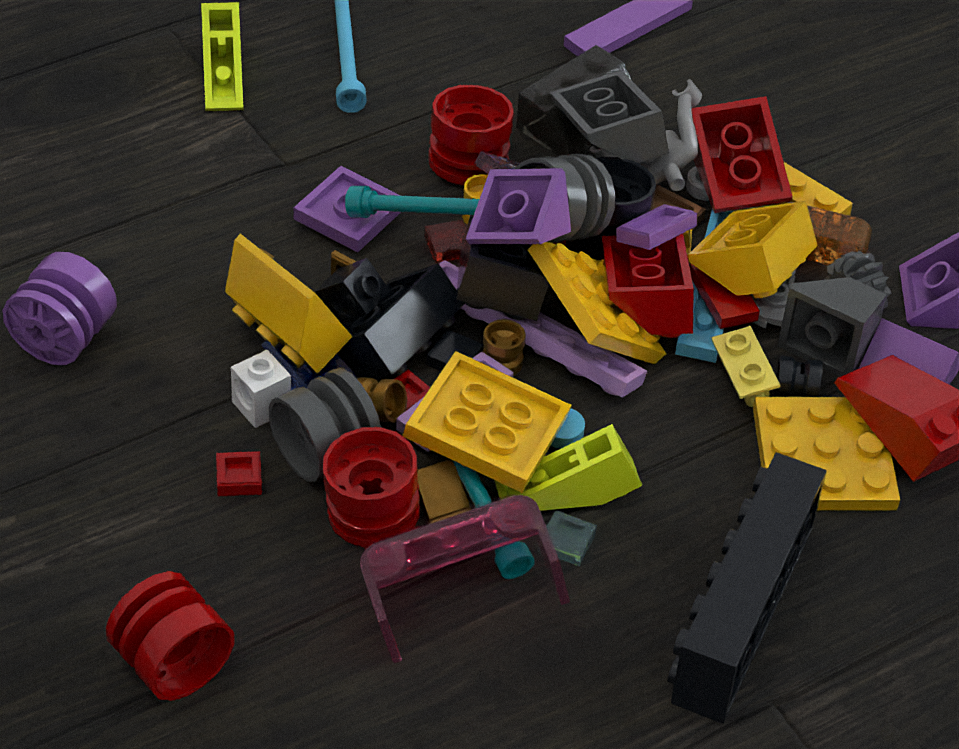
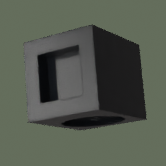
[315,258,390,324]

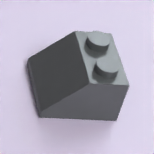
[777,277,887,377]

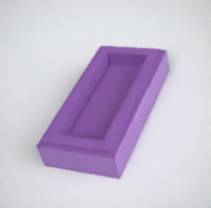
[616,204,697,250]

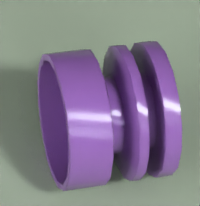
[2,252,117,365]

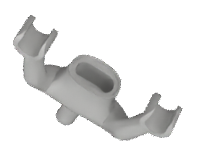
[590,79,702,191]

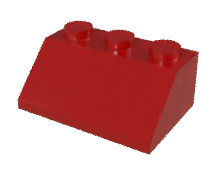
[602,233,694,338]

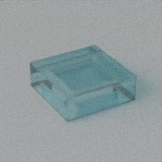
[538,511,597,566]

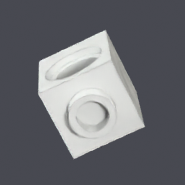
[231,350,291,428]

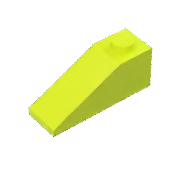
[201,2,243,111]
[494,424,642,514]

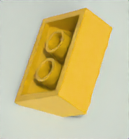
[688,201,818,298]
[225,233,352,374]

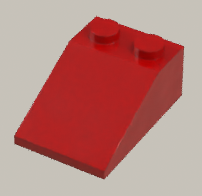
[692,96,793,213]
[834,355,959,482]

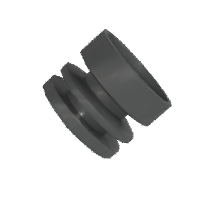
[515,154,615,244]
[269,368,381,482]

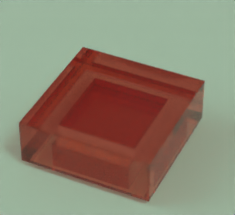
[424,220,466,263]

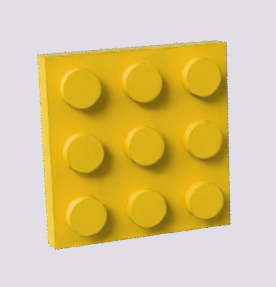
[528,242,666,364]
[402,351,572,493]
[753,397,900,510]

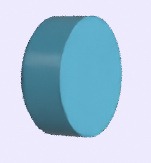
[551,409,585,449]

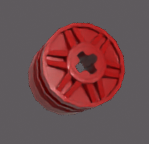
[428,85,514,185]
[323,427,420,548]
[106,571,235,701]

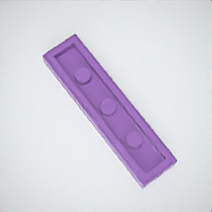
[564,0,693,64]

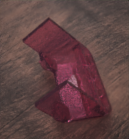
[360,494,570,663]

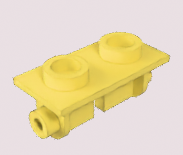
[711,326,780,407]

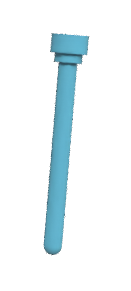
[334,0,367,113]

